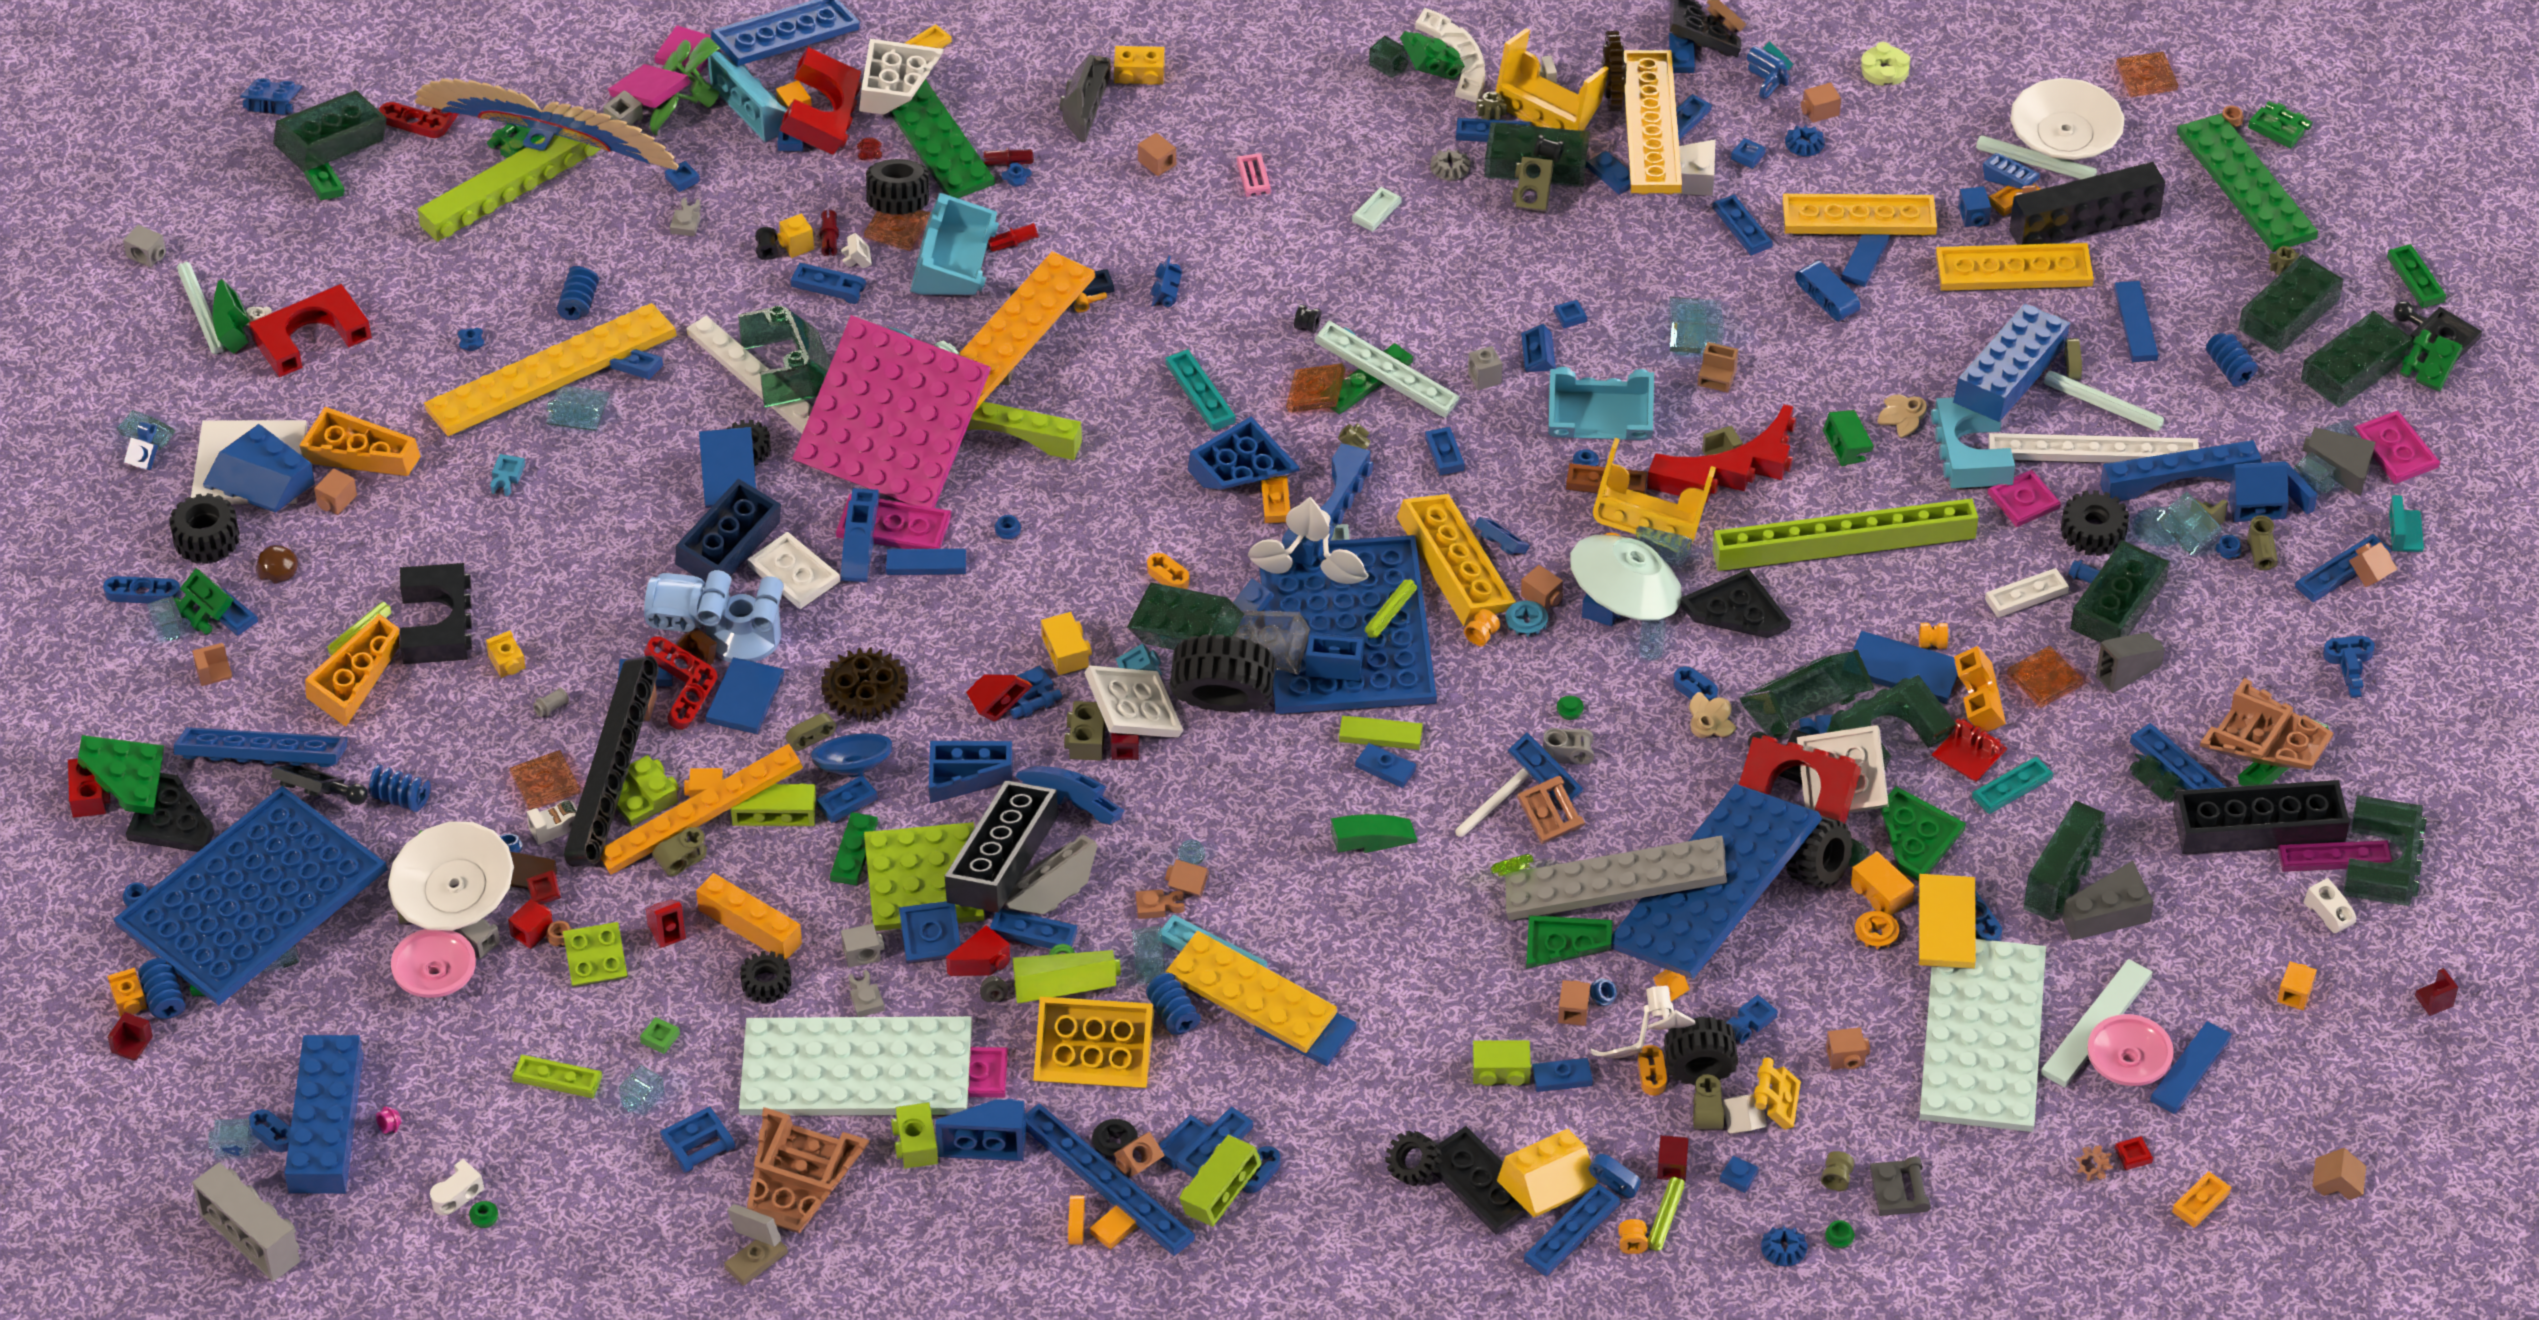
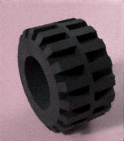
[866,159,929,215]
[169,493,240,564]
[1785,816,1852,888]
[1664,1016,1738,1085]

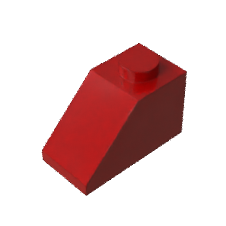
[966,674,1033,722]
[645,899,686,949]
[946,925,1010,976]

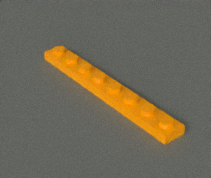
[601,743,803,875]

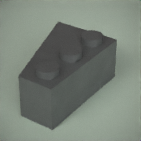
[2062,861,2154,941]

